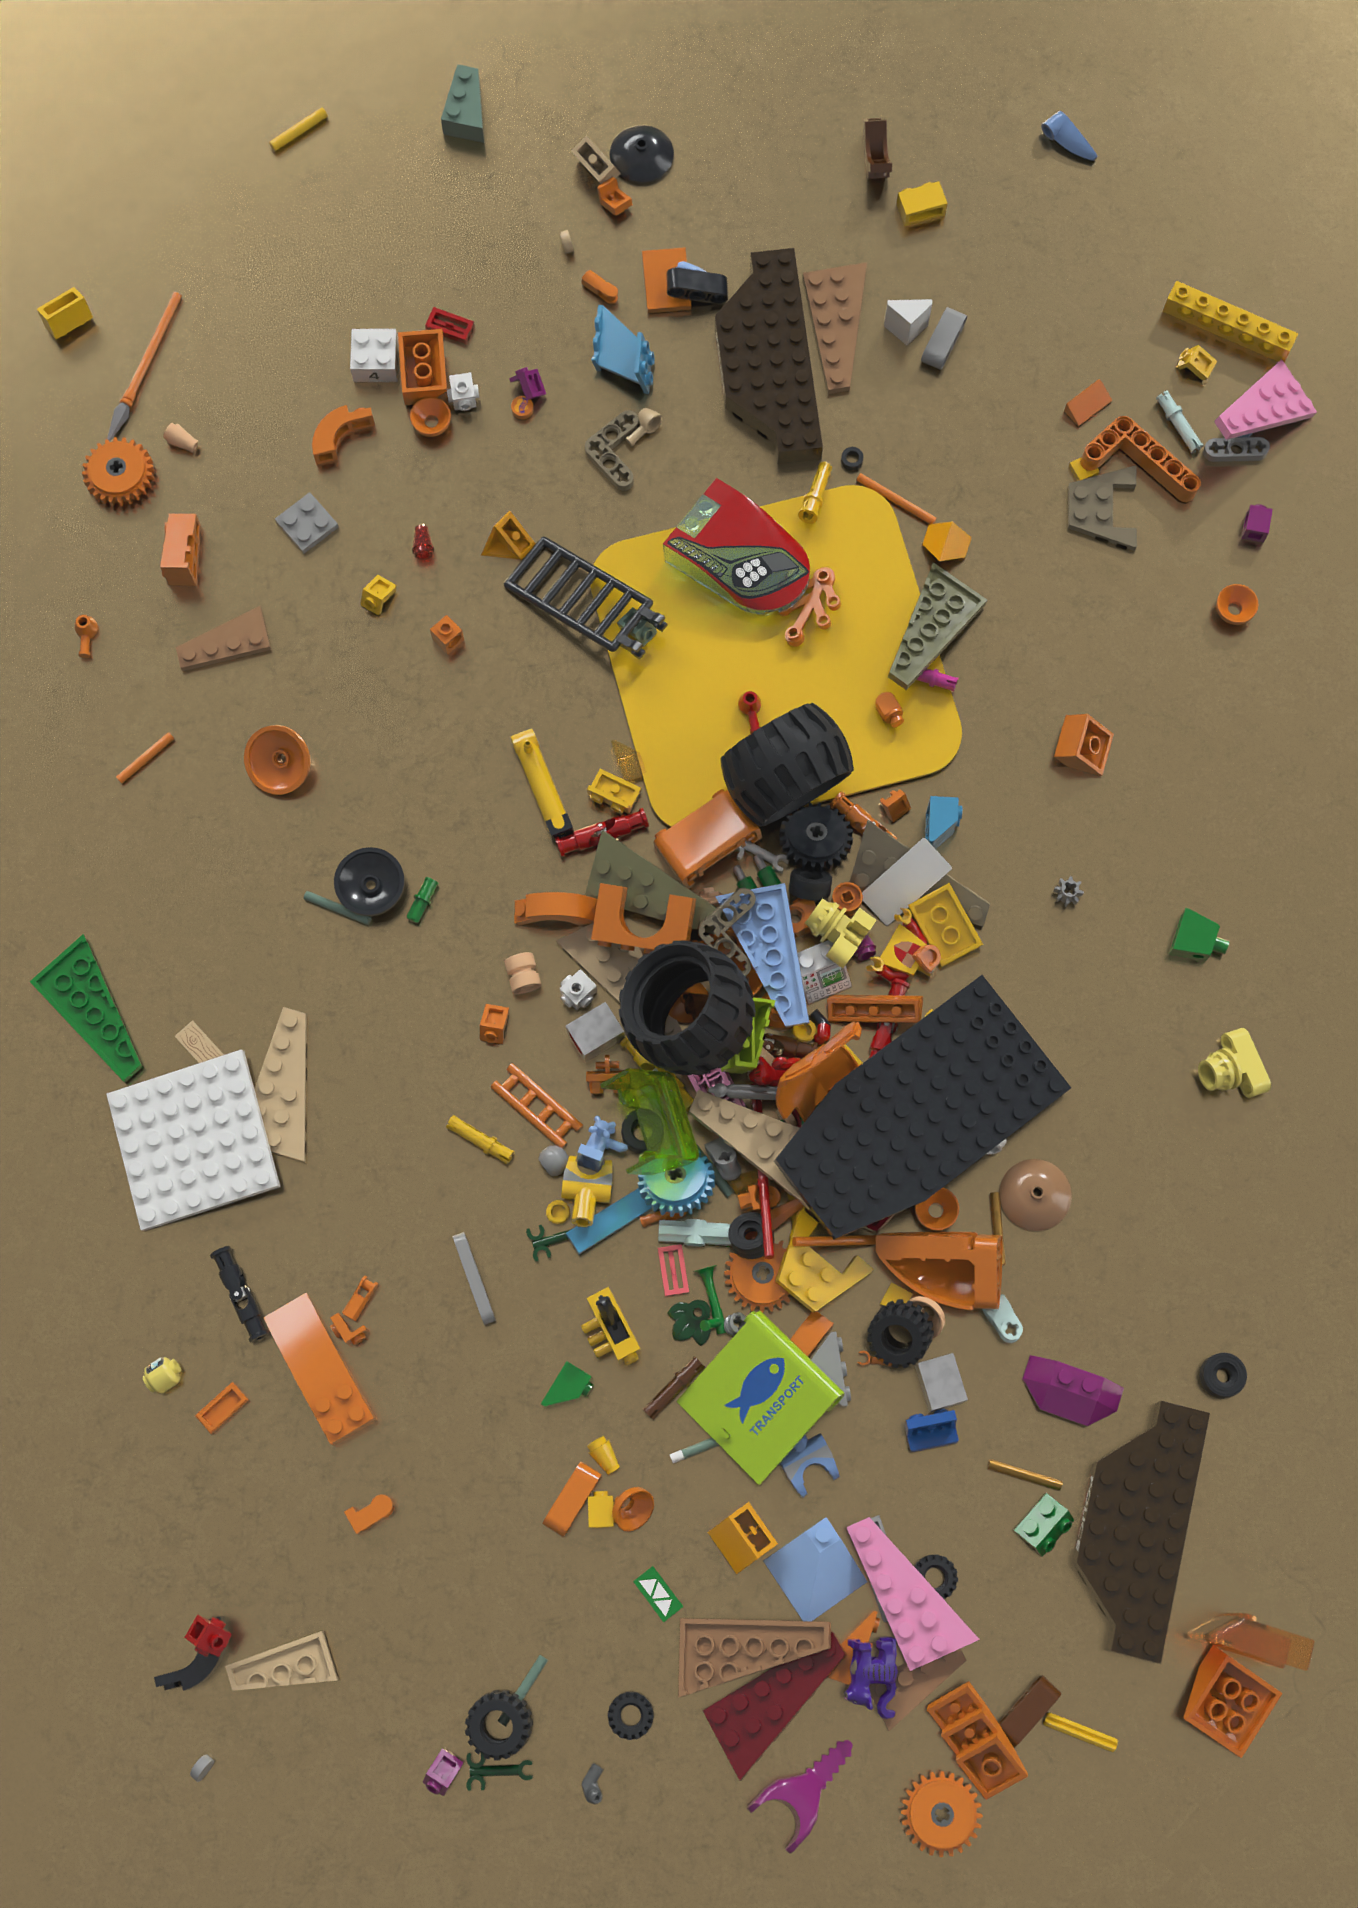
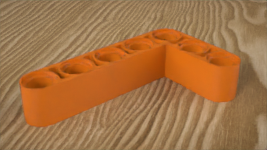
[1080,416,1201,502]

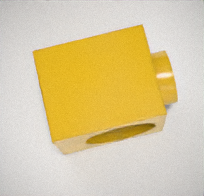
[588,1491,614,1528]

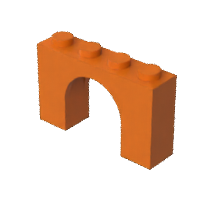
[591,883,697,954]

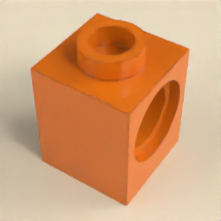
[430,615,464,655]

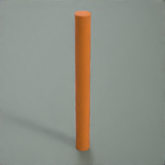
[856,473,937,524]
[792,1235,876,1247]

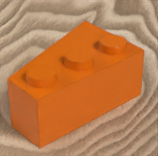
[160,514,200,586]

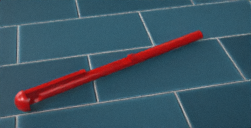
[751,1083,774,1259]

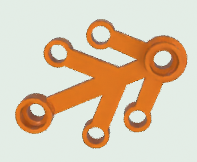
[777,567,841,647]

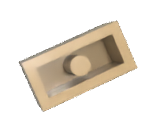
[571,135,621,184]

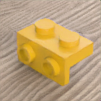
[587,768,642,814]

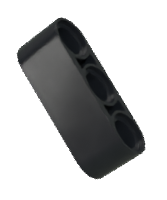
[666,268,728,304]

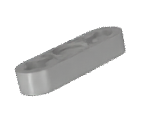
[1203,437,1270,462]

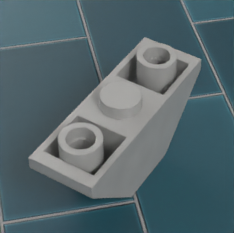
[811,1331,851,1408]

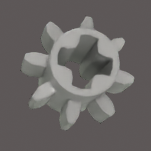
[1053,876,1084,907]

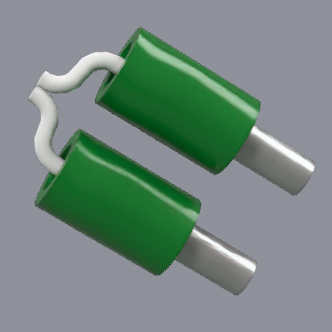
[732,854,782,890]

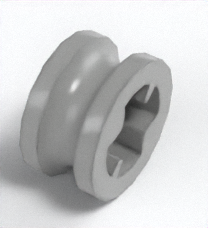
[724,1312,746,1337]

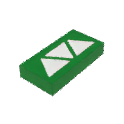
[633,1566,683,1622]

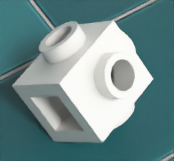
[447,373,480,411]
[560,969,597,1010]

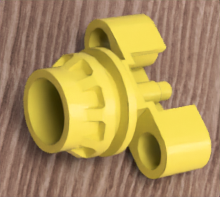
[804,898,877,968]
[1198,1028,1271,1098]

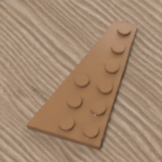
[803,262,867,394]
[678,1618,831,1697]

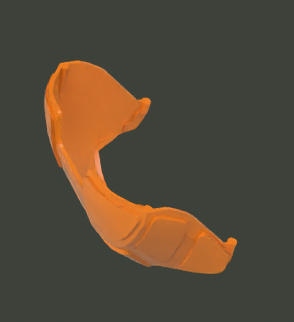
[776,1021,862,1122]

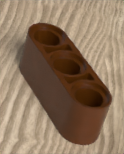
[999,1675,1062,1748]

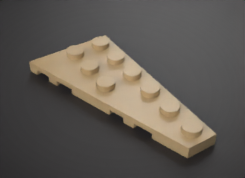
[556,922,682,1035]
[254,1007,307,1163]

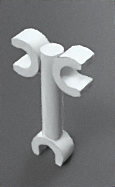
[737,841,789,874]

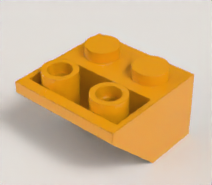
[707,1502,778,1574]

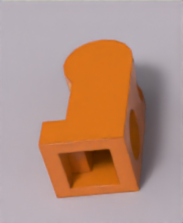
[344,1495,395,1534]

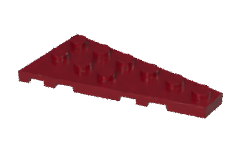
[703,1632,847,1781]

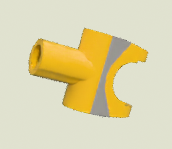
[561,1155,612,1227]

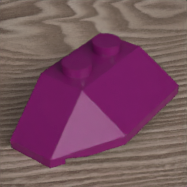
[1022,1355,1124,1426]

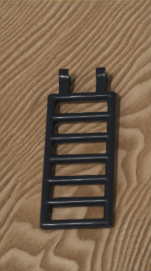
[504,536,668,659]

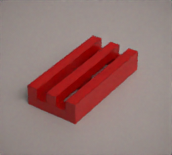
[425,307,475,344]

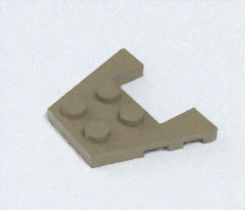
[1068,466,1137,550]

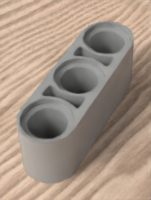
[921,307,968,370]

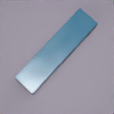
[566,1188,652,1254]

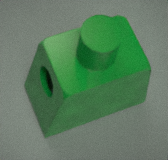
[1169,908,1229,961]

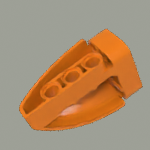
[876,1232,1003,1310]

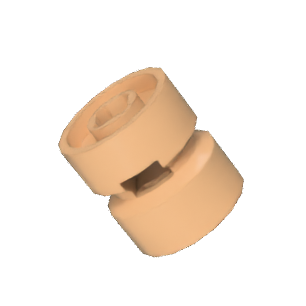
[504,952,542,994]

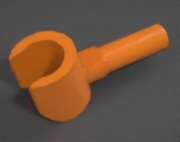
[858,1351,892,1367]

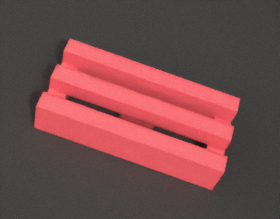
[658,1244,689,1297]

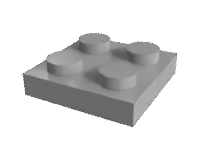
[275,492,339,554]

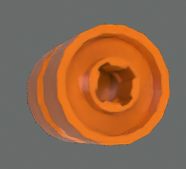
[831,882,863,919]

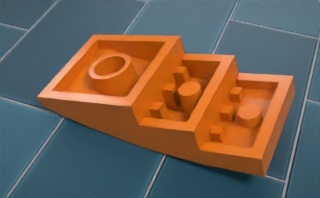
[927,1681,1028,1800]

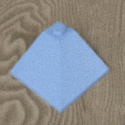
[763,1517,867,1621]

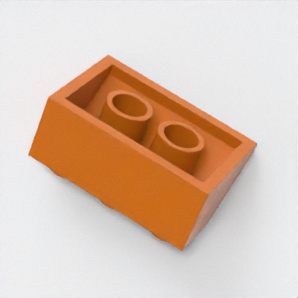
[398,329,447,405]

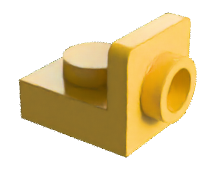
[1177,345,1217,381]
[360,575,397,615]

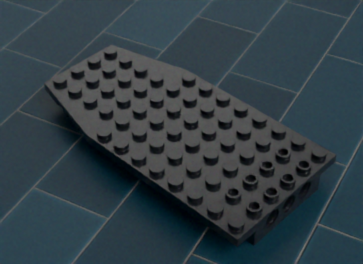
[774,975,1071,1240]

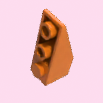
[828,1611,880,1685]

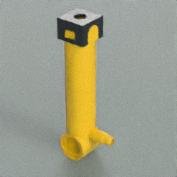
[510,728,573,843]

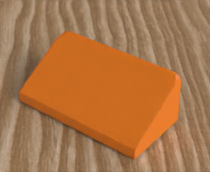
[1064,379,1112,427]

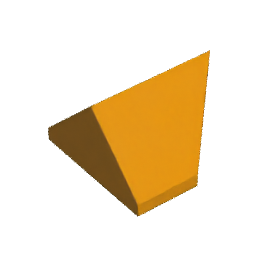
[481,511,536,560]
[922,521,972,561]

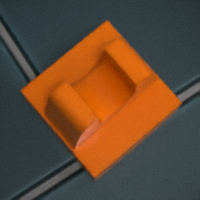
[880,789,911,822]

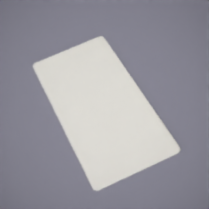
[862,838,952,926]

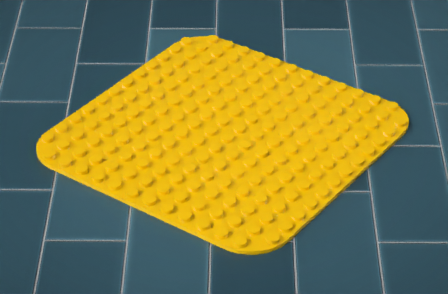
[590,485,962,827]

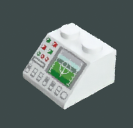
[798,940,852,1005]

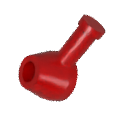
[738,691,761,734]

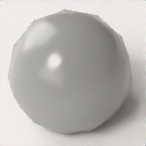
[538,1145,569,1176]

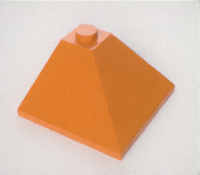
[1184,1645,1283,1758]

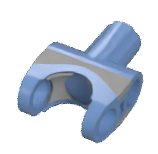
[780,1433,840,1497]

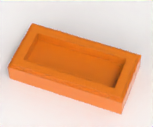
[195,1382,250,1434]

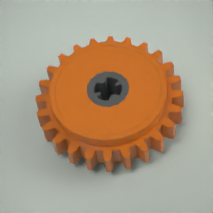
[82,437,155,506]
[724,1236,792,1313]
[900,1770,983,1857]

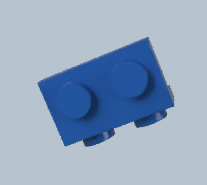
[905,1409,959,1452]

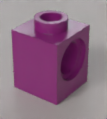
[1242,504,1273,543]

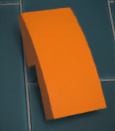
[790,1311,834,1358]

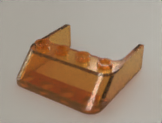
[1188,1612,1315,1671]

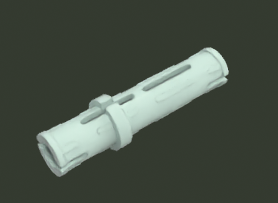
[1156,391,1204,453]

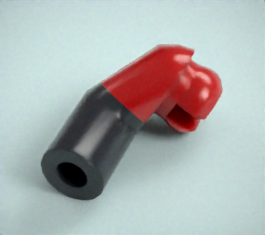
[809,1009,831,1045]

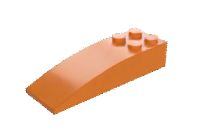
[264,1293,377,1446]

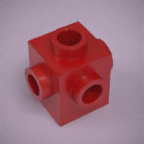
[184,1614,232,1657]

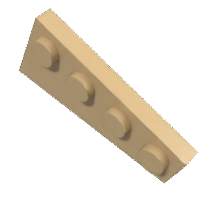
[225,1631,338,1691]

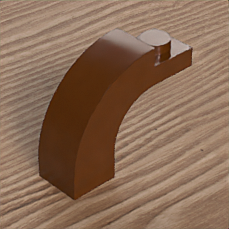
[863,117,892,179]

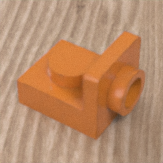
[480,1004,509,1044]

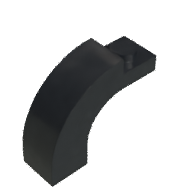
[154,1616,227,1691]

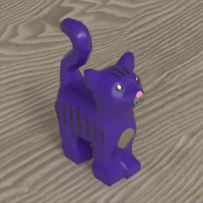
[844,1637,898,1719]

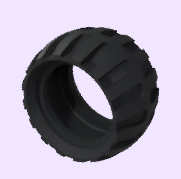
[720,703,854,827]
[618,941,755,1075]

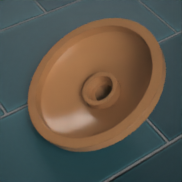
[999,1159,1072,1231]

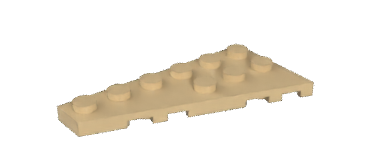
[689,1090,809,1210]

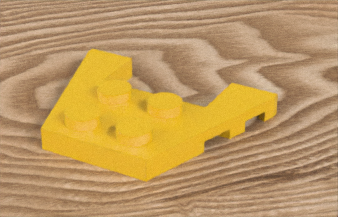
[775,1209,874,1313]

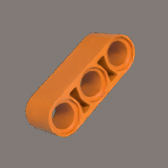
[542,1462,602,1537]

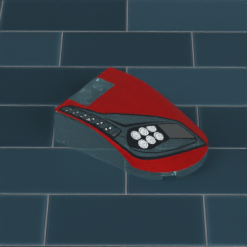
[663,478,810,614]

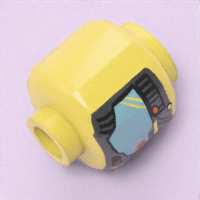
[143,1357,181,1394]

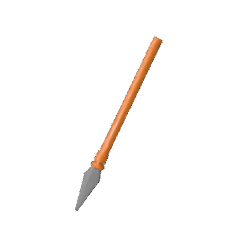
[107,292,182,442]

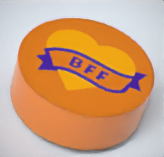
[511,396,534,420]

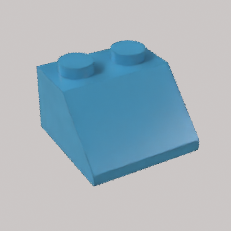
[925,796,963,849]

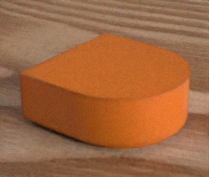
[912,945,941,974]

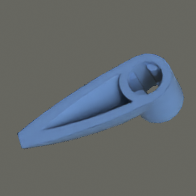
[1041,111,1098,160]

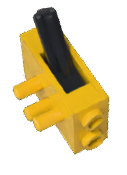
[581,1287,641,1366]

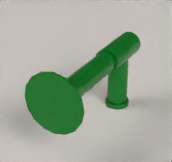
[693,1265,726,1335]

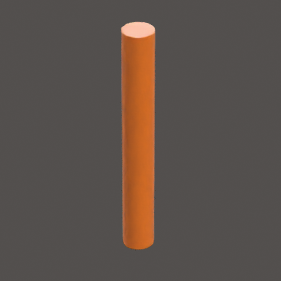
[116,732,174,784]

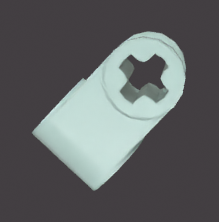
[982,1294,1023,1343]

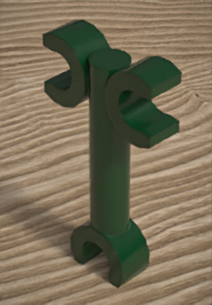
[526,1225,571,1263]
[466,1752,533,1791]

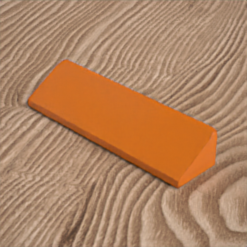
[827,995,923,1023]

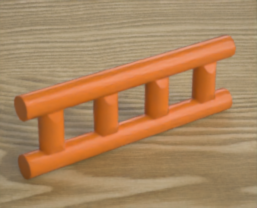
[490,1063,583,1148]

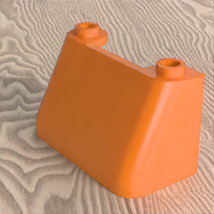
[653,789,762,888]

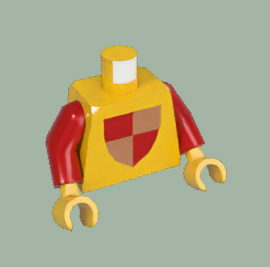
[866,908,935,982]

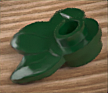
[667,1299,712,1346]

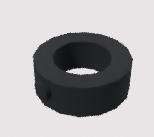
[841,447,864,470]

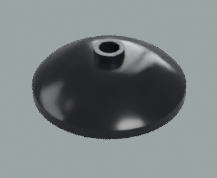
[610,125,674,184]
[334,847,405,916]

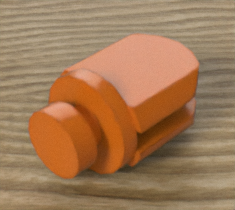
[876,692,904,728]

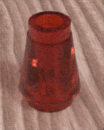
[412,525,434,560]

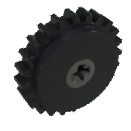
[779,803,853,872]

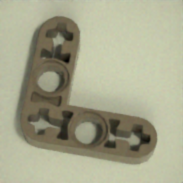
[585,410,639,491]
[698,888,756,976]

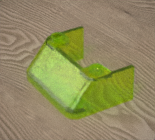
[600,1068,699,1175]

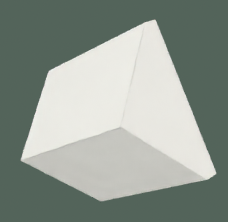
[884,299,932,346]

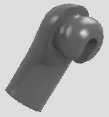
[581,1763,604,1804]

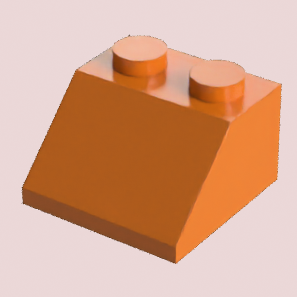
[1054,714,1114,776]

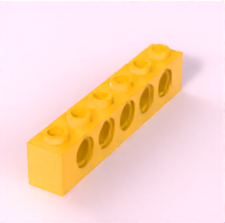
[1163,281,1298,363]

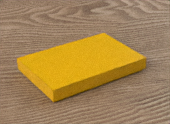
[908,883,983,967]

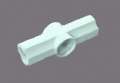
[658,1219,731,1247]

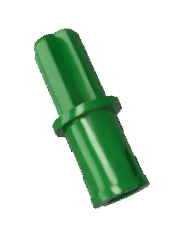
[407,877,439,923]

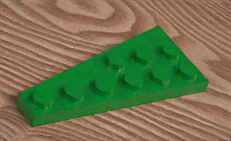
[30,934,143,1083]

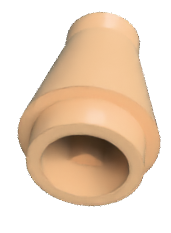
[163,423,199,452]

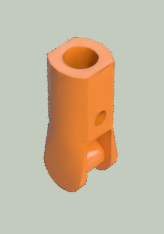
[581,270,618,304]
[342,1276,378,1322]

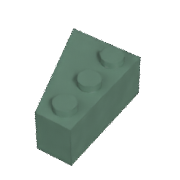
[441,64,484,143]

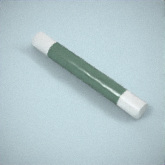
[670,1432,730,1464]

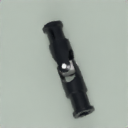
[210,1246,270,1343]

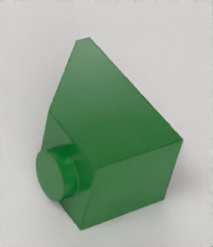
[541,1361,594,1408]

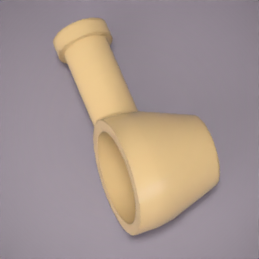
[625,408,663,447]

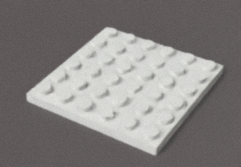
[107,1049,280,1231]

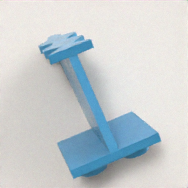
[591,305,655,394]

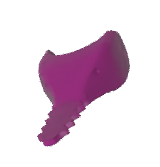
[747,1740,853,1854]

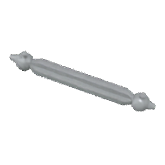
[708,1083,777,1100]

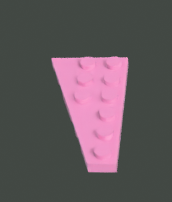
[1214,359,1317,440]
[846,1517,980,1671]

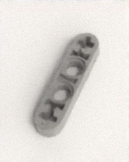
[453,1232,496,1325]

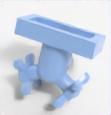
[577,1115,628,1173]

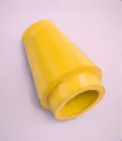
[587,1435,620,1475]

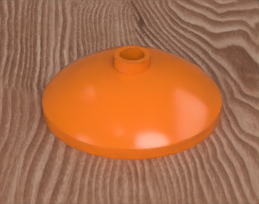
[244,725,310,795]

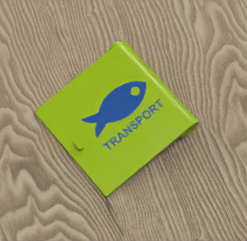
[676,1311,845,1485]

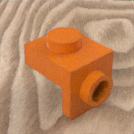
[597,177,633,216]
[330,1313,369,1345]

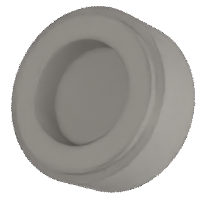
[190,1755,214,1782]

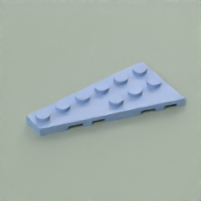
[715,883,810,1027]

